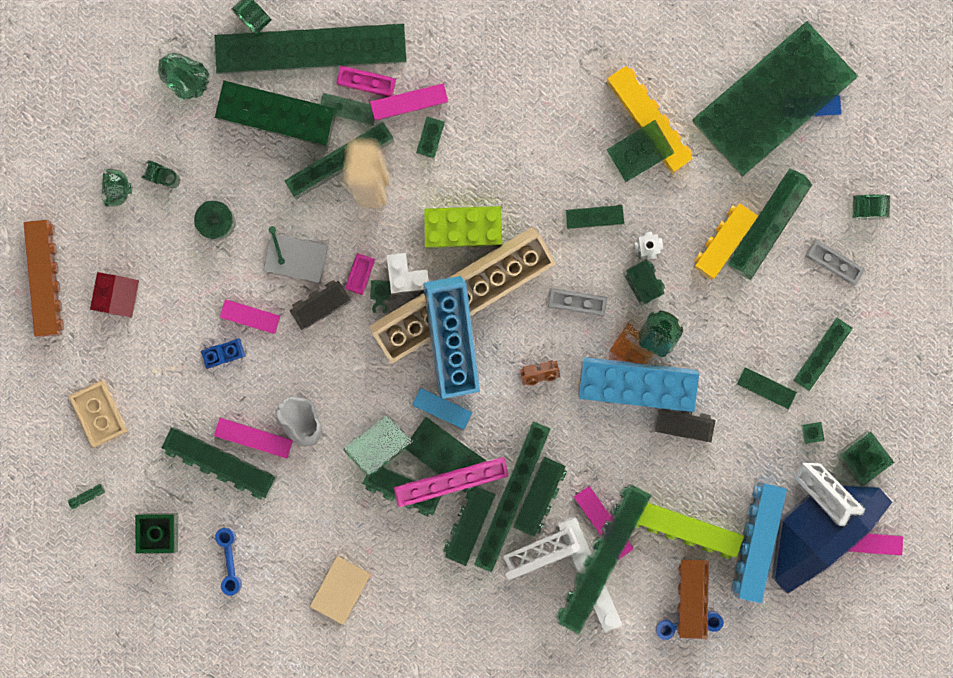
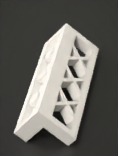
[795,463,865,525]
[504,527,581,580]

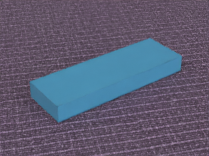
[412,388,472,429]

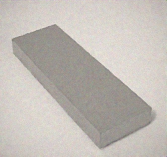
[805,239,865,286]
[548,288,608,316]

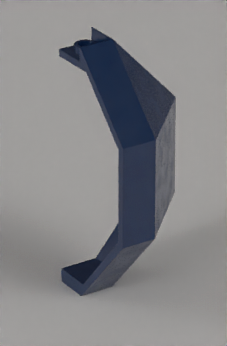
[772,485,892,594]

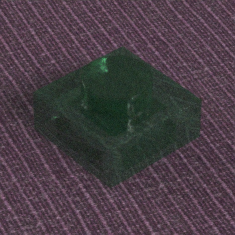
[801,422,825,444]

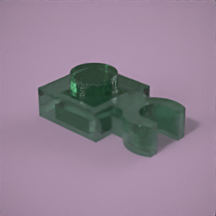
[370,280,390,314]

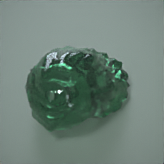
[158,53,210,100]

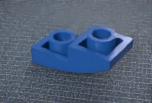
[201,338,246,369]

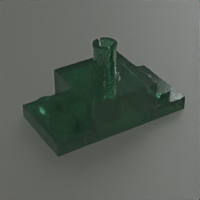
[403,417,487,493]

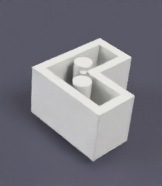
[387,253,429,295]

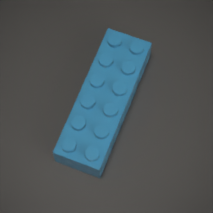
[423,276,480,399]
[578,357,699,412]
[731,482,787,604]

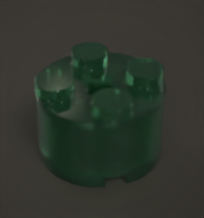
[194,200,236,241]
[639,311,683,357]

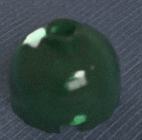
[102,168,132,207]

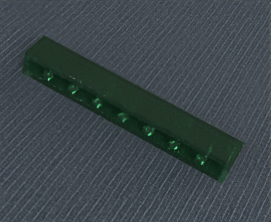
[474,421,551,573]
[555,484,652,635]

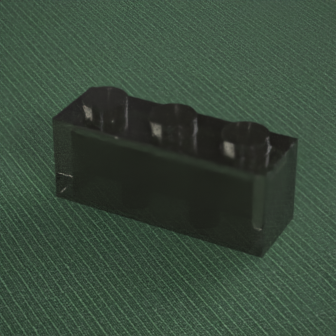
[289,280,352,331]
[653,408,716,443]

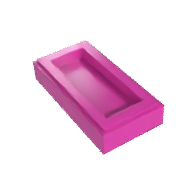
[345,253,375,295]

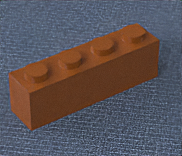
[677,560,709,639]

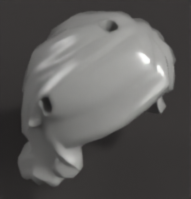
[275,396,322,447]

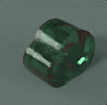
[231,0,272,35]
[852,194,890,220]

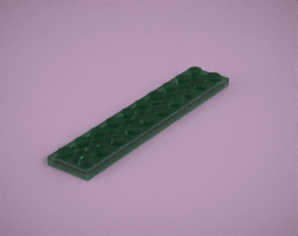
[214,23,407,74]

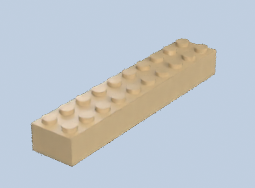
[346,140,389,209]
[369,227,556,364]

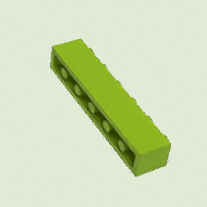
[625,497,744,560]

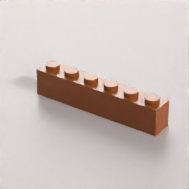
[23,220,64,337]

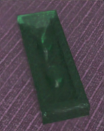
[320,93,375,126]
[565,205,624,229]
[736,367,797,409]

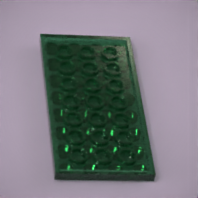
[692,21,859,177]

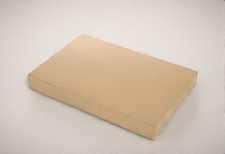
[68,380,128,448]
[310,555,371,625]

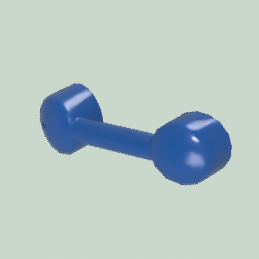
[215,528,242,596]
[656,611,724,640]

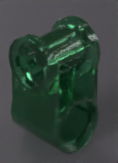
[141,160,181,189]

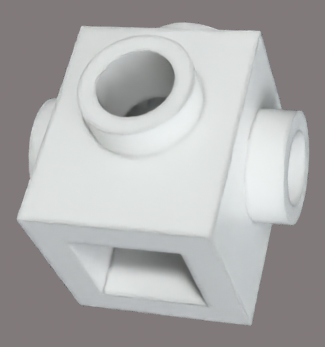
[634,232,663,260]

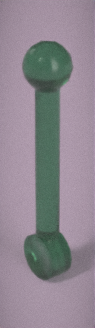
[268,226,285,265]

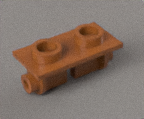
[520,360,560,386]

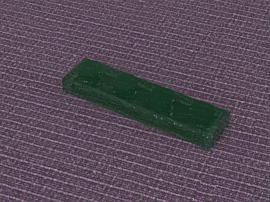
[793,317,853,391]

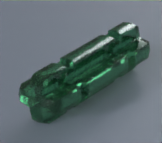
[68,484,105,509]

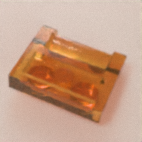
[609,322,660,364]

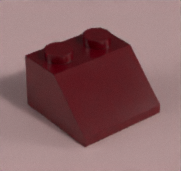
[90,272,139,318]

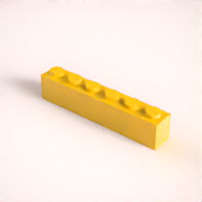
[606,65,693,174]

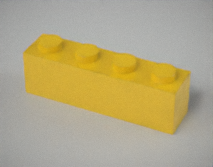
[693,203,758,280]

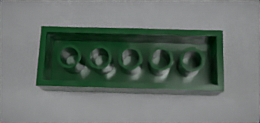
[214,80,337,147]

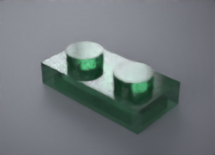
[416,117,445,159]

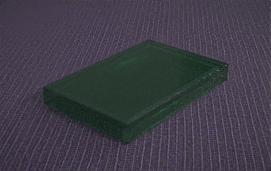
[607,120,675,182]
[343,415,413,478]

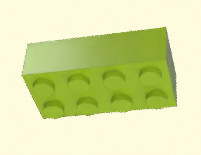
[424,206,502,249]

